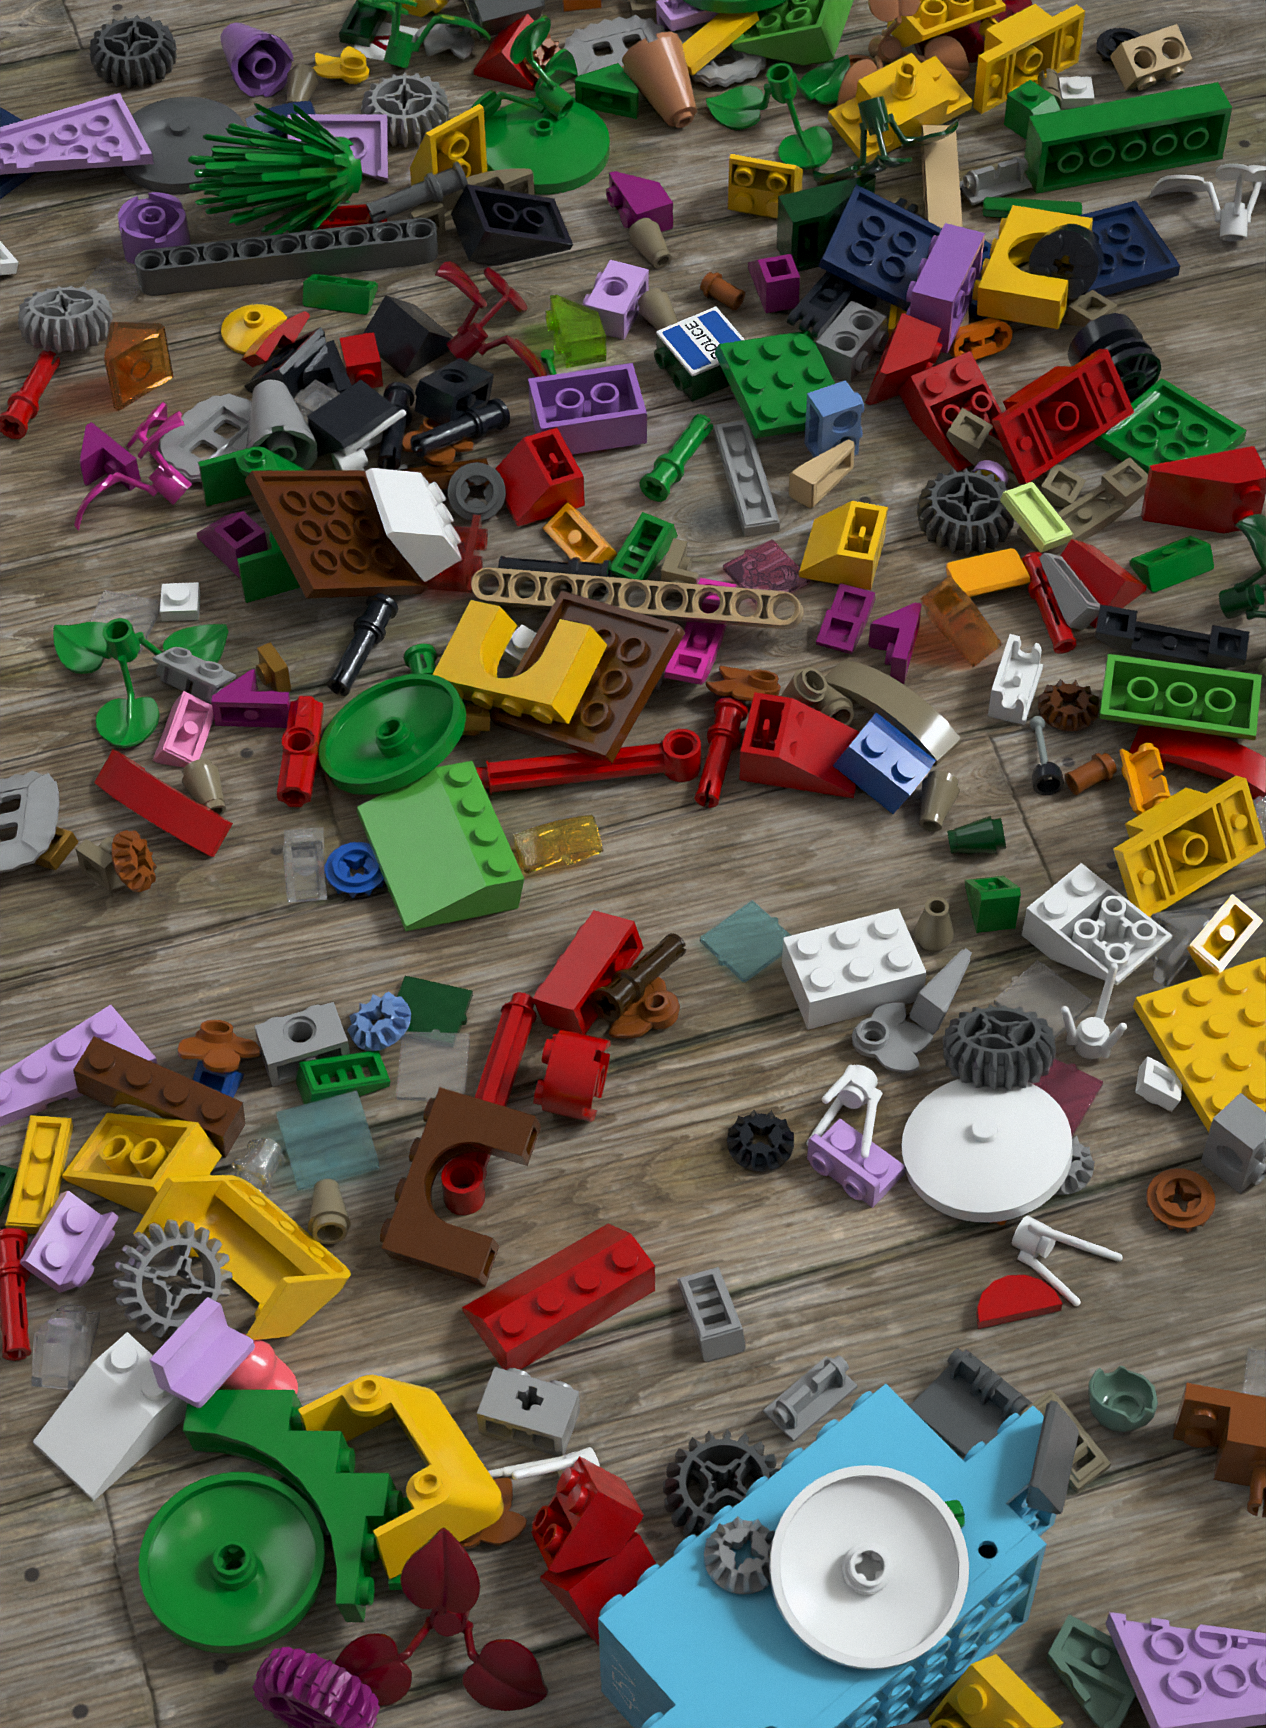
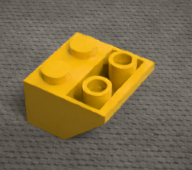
[728,154,803,219]
[799,501,888,590]
[928,1654,1064,1728]

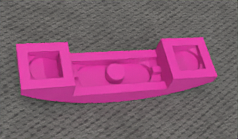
[664,578,736,685]

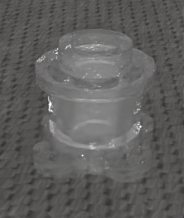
[231,1138,286,1194]

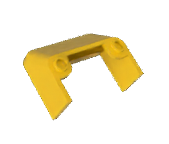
[133,1175,351,1341]
[298,1375,504,1580]

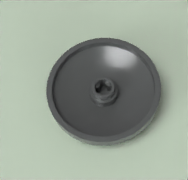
[120,97,248,194]

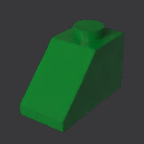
[1004,80,1061,140]

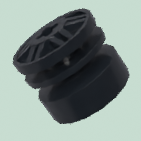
[1067,313,1162,403]

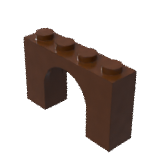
[380,1087,542,1287]

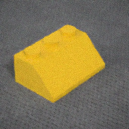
[887,0,1006,48]

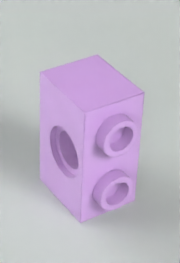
[582,260,649,340]

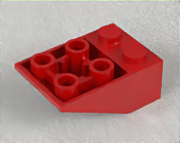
[898,351,1002,472]
[739,692,860,798]

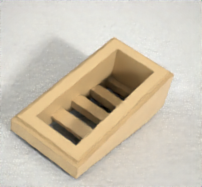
[789,439,855,509]

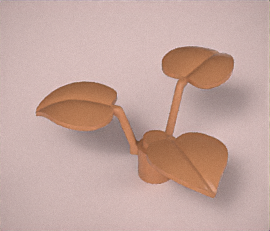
[837,0,970,106]

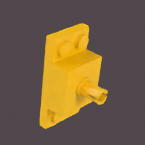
[973,4,1085,114]
[827,53,973,163]
[1113,775,1266,918]

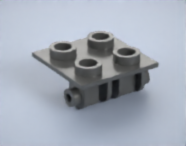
[909,1348,1032,1456]

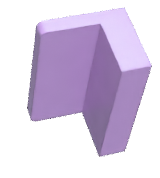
[149,1297,255,1408]

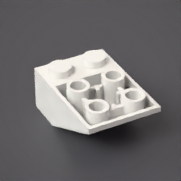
[1022,863,1172,985]

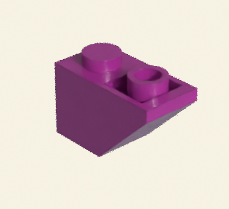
[606,171,673,232]
[748,254,800,313]
[196,511,268,579]

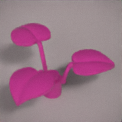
[74,402,192,531]

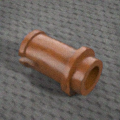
[700,272,746,310]
[1064,753,1117,795]

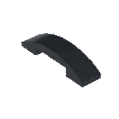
[1095,604,1250,669]

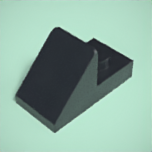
[302,340,352,400]

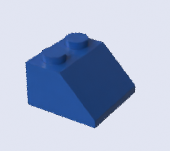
[833,712,936,814]

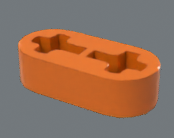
[948,318,1012,360]

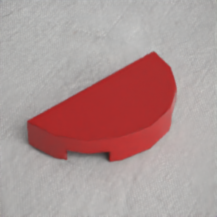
[976,1275,1063,1329]

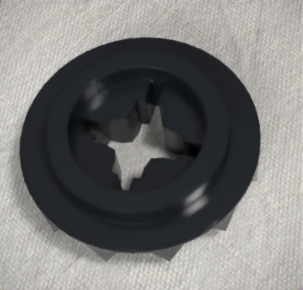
[1096,28,1142,66]
[727,1110,794,1172]

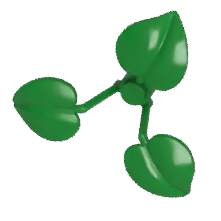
[357,0,491,68]
[470,15,578,123]
[706,55,851,170]
[53,618,228,748]

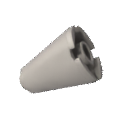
[246,380,318,470]

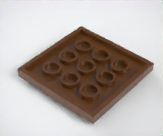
[245,470,428,599]
[490,591,685,763]

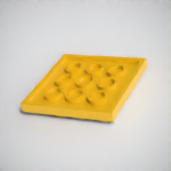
[1133,957,1266,1132]

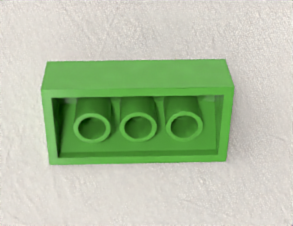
[1099,654,1262,740]

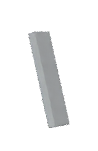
[714,420,780,537]

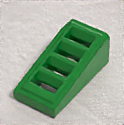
[611,512,678,580]
[296,1051,391,1112]

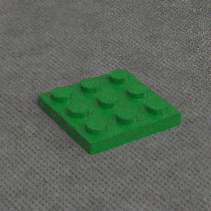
[714,330,835,439]
[1094,378,1247,474]

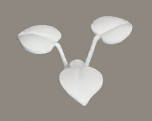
[1150,164,1266,241]

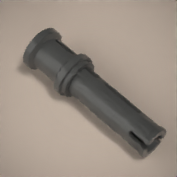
[366,161,468,223]

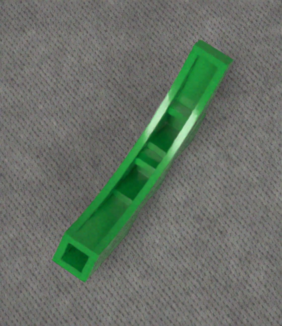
[183,1390,403,1623]

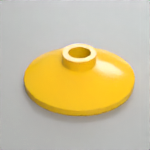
[221,304,287,355]

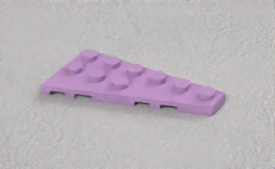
[0,93,154,175]
[1106,1612,1266,1728]

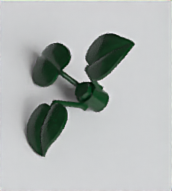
[813,96,959,182]
[1219,514,1266,620]

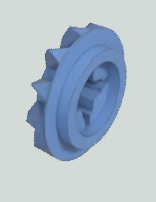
[347,991,411,1051]

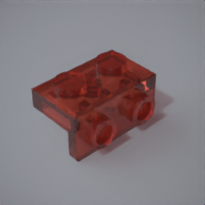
[428,514,488,593]

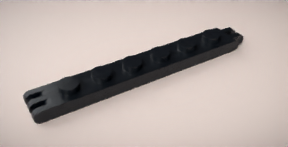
[787,197,919,339]

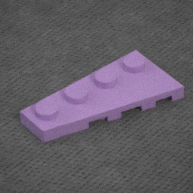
[0,1005,157,1127]

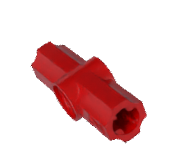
[277,696,324,807]

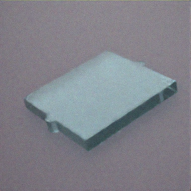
[700,900,791,983]

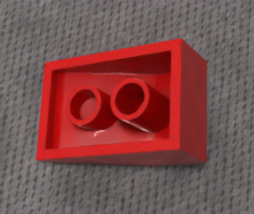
[1141,446,1266,534]

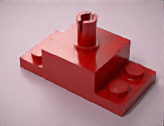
[991,349,1134,484]

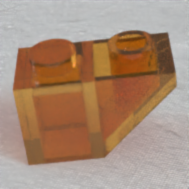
[920,576,1002,668]

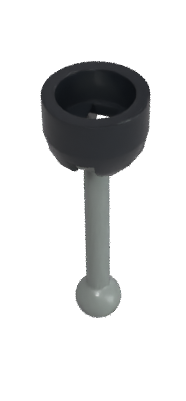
[1030,716,1064,795]

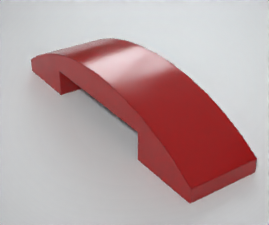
[1129,725,1266,803]
[94,749,233,857]

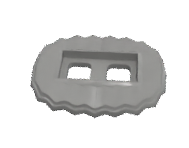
[563,15,665,76]
[672,22,767,87]
[158,394,251,483]
[0,770,60,873]

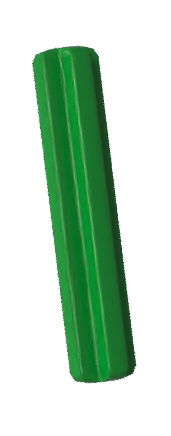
[982,197,1082,218]

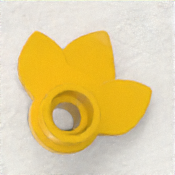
[312,46,369,84]

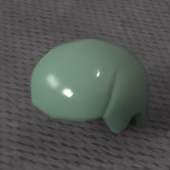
[1088,1366,1158,1432]

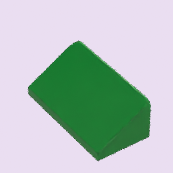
[302,274,378,315]
[1129,536,1214,592]

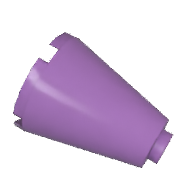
[220,23,293,97]

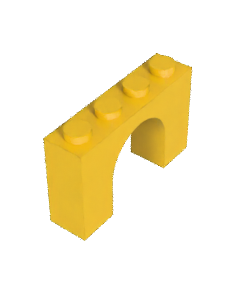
[972,205,1093,329]
[432,600,607,724]

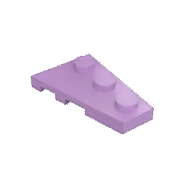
[288,114,388,183]

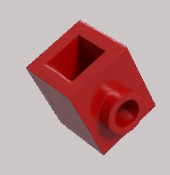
[339,332,383,388]

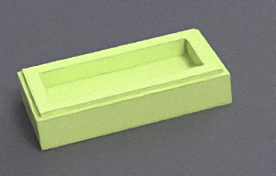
[1000,482,1073,553]

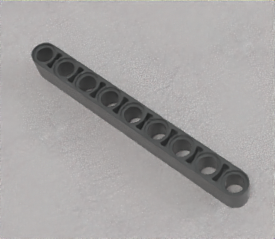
[134,218,438,296]

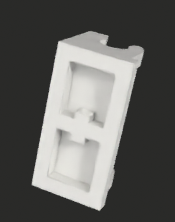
[988,634,1043,725]

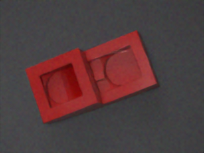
[242,311,310,368]

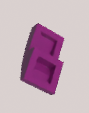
[816,583,876,654]

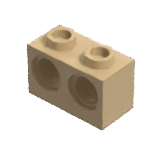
[1110,24,1192,91]

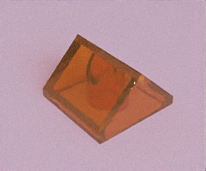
[104,322,174,411]

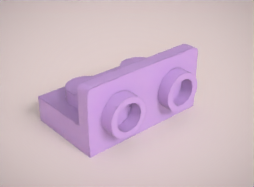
[656,0,719,32]
[807,1119,905,1208]
[19,1191,119,1293]

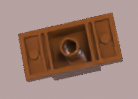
[1172,1383,1266,1518]

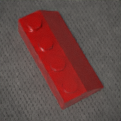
[462,1223,655,1370]

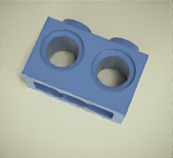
[804,380,864,458]

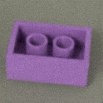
[906,223,985,354]
[528,363,647,454]

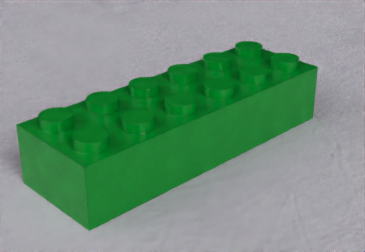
[1024,82,1232,194]

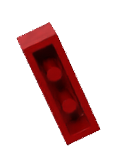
[533,910,644,1035]

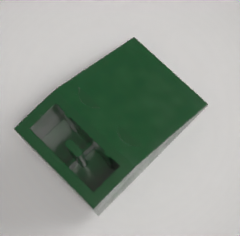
[776,174,876,272]

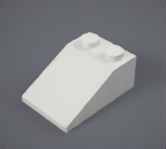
[33,1332,187,1502]

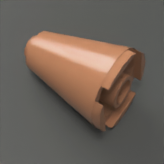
[621,32,697,128]

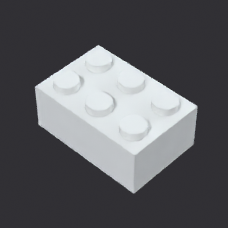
[782,908,926,1030]

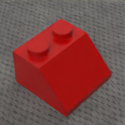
[864,313,943,406]

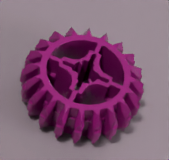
[252,1647,380,1728]

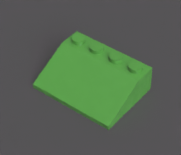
[732,0,853,65]
[357,761,524,931]

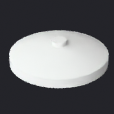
[902,1079,1073,1222]
[769,1465,969,1670]

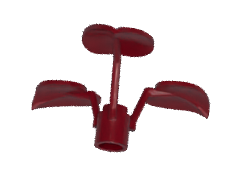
[435,261,547,377]
[334,1528,548,1711]

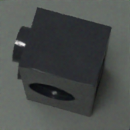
[414,358,494,424]

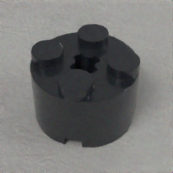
[1029,224,1104,300]

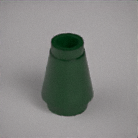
[947,815,1006,854]

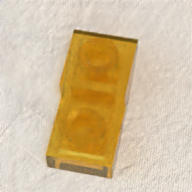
[513,815,604,874]

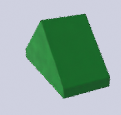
[575,63,639,119]
[965,875,1021,933]

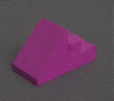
[80,422,141,491]
[868,603,922,684]
[211,669,291,728]

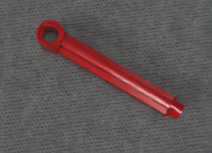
[476,729,701,795]
[441,992,537,1215]

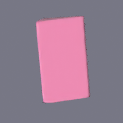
[153,691,214,767]

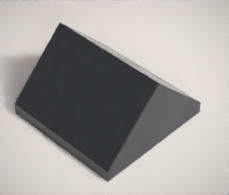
[363,295,453,378]
[244,327,326,403]
[307,380,398,457]

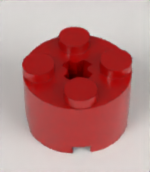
[533,1029,611,1122]

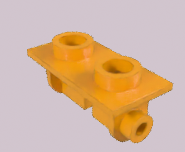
[1119,743,1171,815]

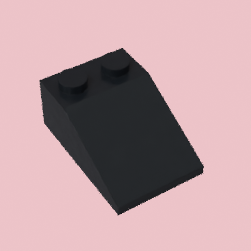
[451,184,573,265]

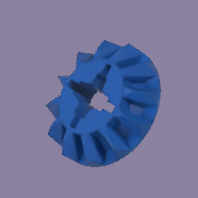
[325,842,384,898]

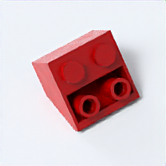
[495,427,585,527]
[531,1456,644,1573]

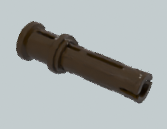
[591,933,686,1021]

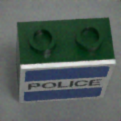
[654,307,745,402]

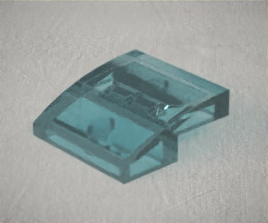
[276,1090,380,1191]

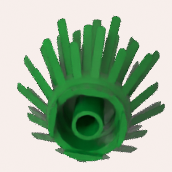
[188,103,362,235]

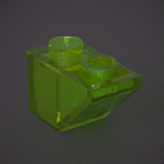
[545,294,607,368]

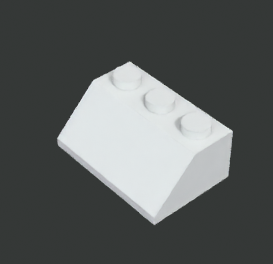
[365,468,462,582]

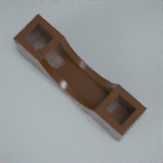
[73,1036,245,1158]

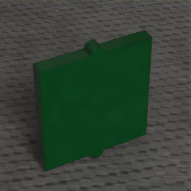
[397,975,473,1049]

